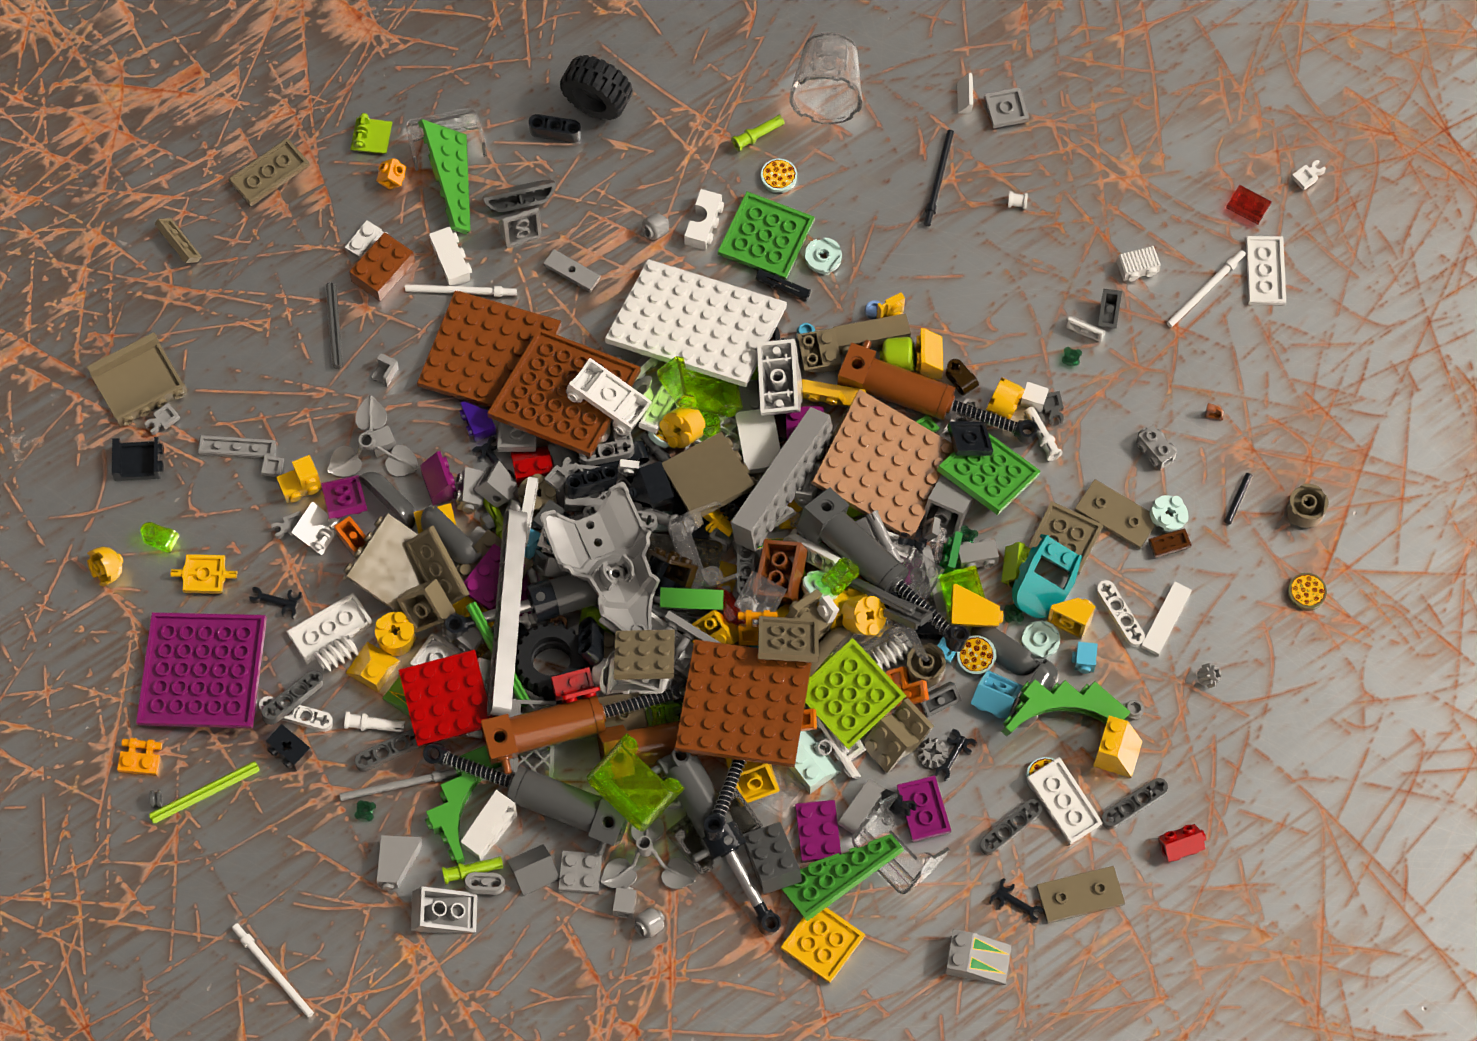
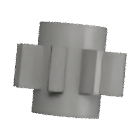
[1197,663,1221,688]

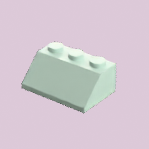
[788,730,841,794]

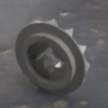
[917,738,948,769]

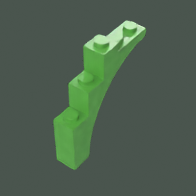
[1001,679,1130,737]
[425,739,502,865]

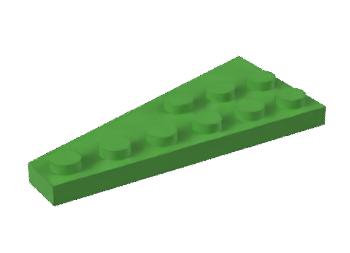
[418,119,470,234]
[781,834,904,921]

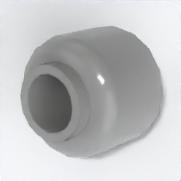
[641,213,669,240]
[634,908,665,938]

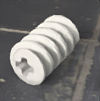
[870,634,913,670]
[314,635,359,672]

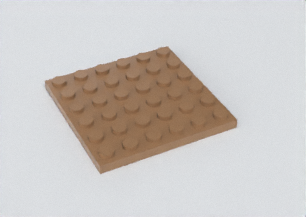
[810,389,954,536]

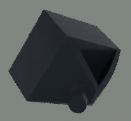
[628,461,674,509]

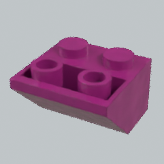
[420,451,456,506]

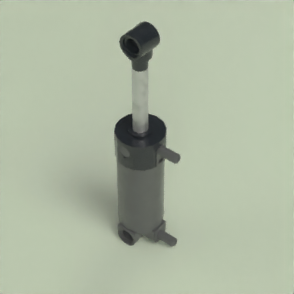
[445,568,598,639]
[645,749,781,935]

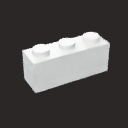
[429,227,472,286]

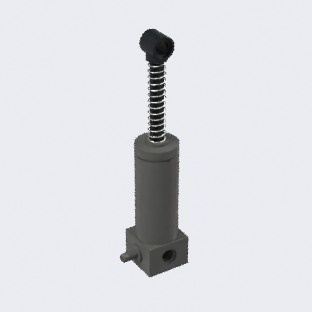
[796,487,970,652]
[423,743,634,856]

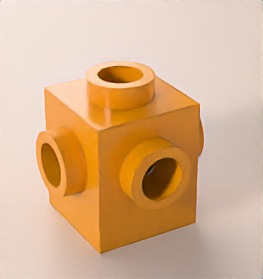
[376,158,406,190]

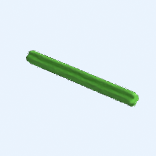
[466,602,530,708]

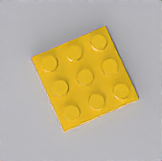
[781,907,865,984]

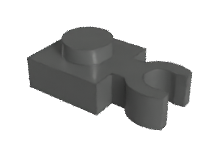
[1043,391,1064,425]

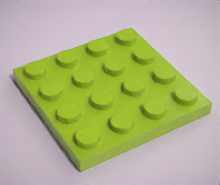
[805,638,906,750]

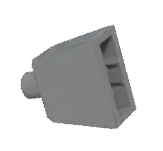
[474,461,519,507]

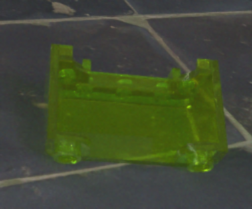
[657,356,743,417]
[587,733,685,831]

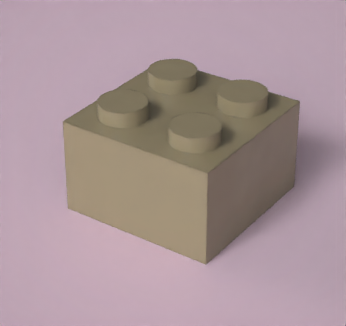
[397,579,456,633]

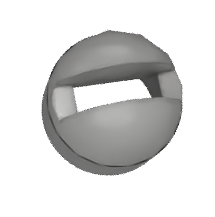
[815,740,832,755]

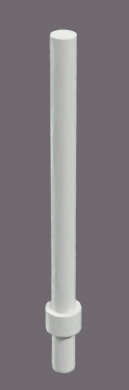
[1166,250,1246,328]
[405,284,517,297]
[232,923,314,1018]

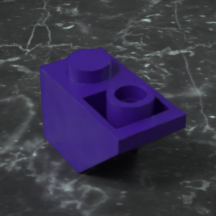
[459,401,496,442]

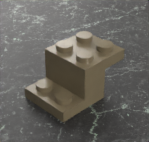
[784,589,833,643]
[862,698,934,773]

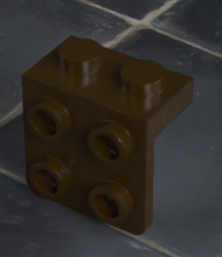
[647,547,699,588]

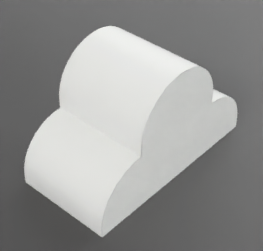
[757,339,803,416]

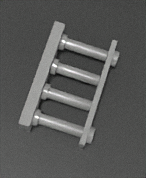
[665,611,720,680]

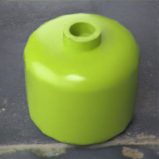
[880,337,916,371]

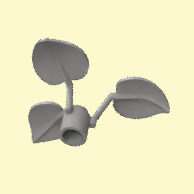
[327,395,418,477]
[600,807,696,890]

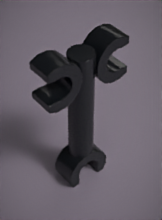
[472,436,515,479]
[897,526,928,551]
[249,587,303,619]
[935,729,977,781]
[989,878,1044,923]

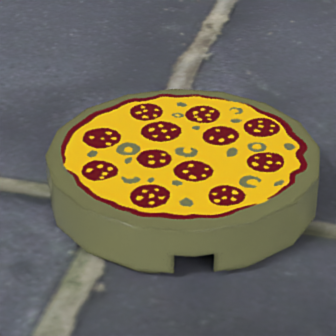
[1287,573,1327,611]

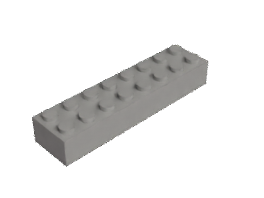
[731,407,834,552]

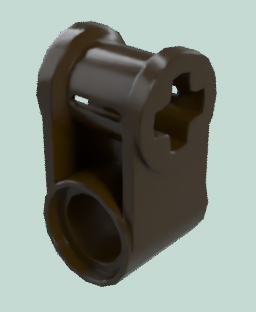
[946,359,979,396]

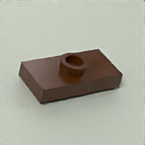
[1148,528,1192,558]

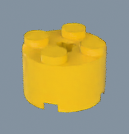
[985,377,1025,419]
[659,404,705,448]
[841,595,887,635]
[375,612,416,657]

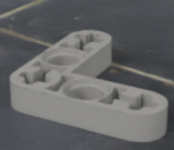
[579,420,634,466]

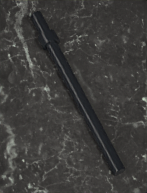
[924,129,954,226]

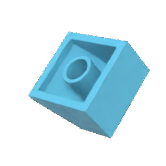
[971,671,1023,719]

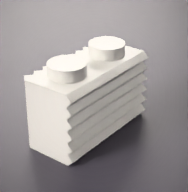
[1117,246,1161,281]

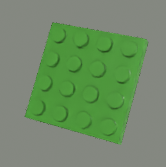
[718,191,815,280]
[937,433,1041,515]

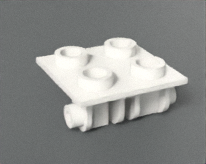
[291,502,341,555]

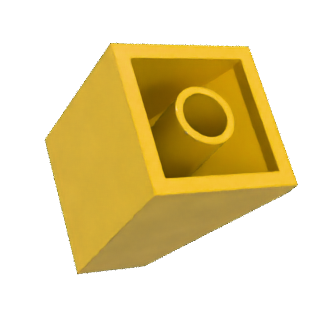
[950,584,1003,628]
[1093,715,1142,778]
[725,758,780,805]

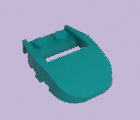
[1012,534,1082,619]

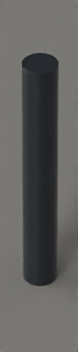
[1224,473,1253,525]

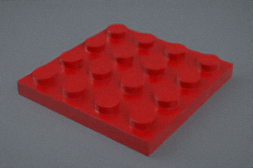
[398,650,493,747]

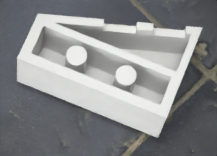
[606,657,672,694]
[461,790,517,861]

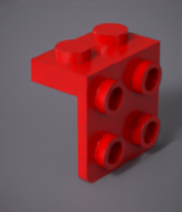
[550,667,600,703]

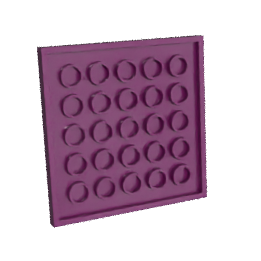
[136,613,267,728]

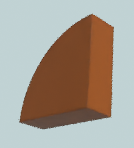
[1204,403,1224,420]

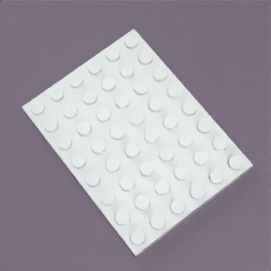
[605,259,787,387]

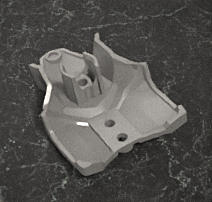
[540,482,660,631]

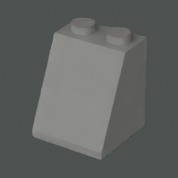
[920,475,975,537]

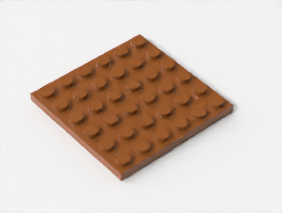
[417,291,561,408]
[487,328,641,457]
[675,640,812,768]

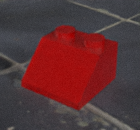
[511,446,553,488]

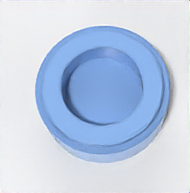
[865,300,882,320]

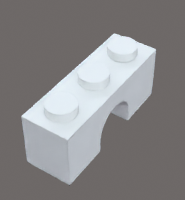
[684,189,724,250]

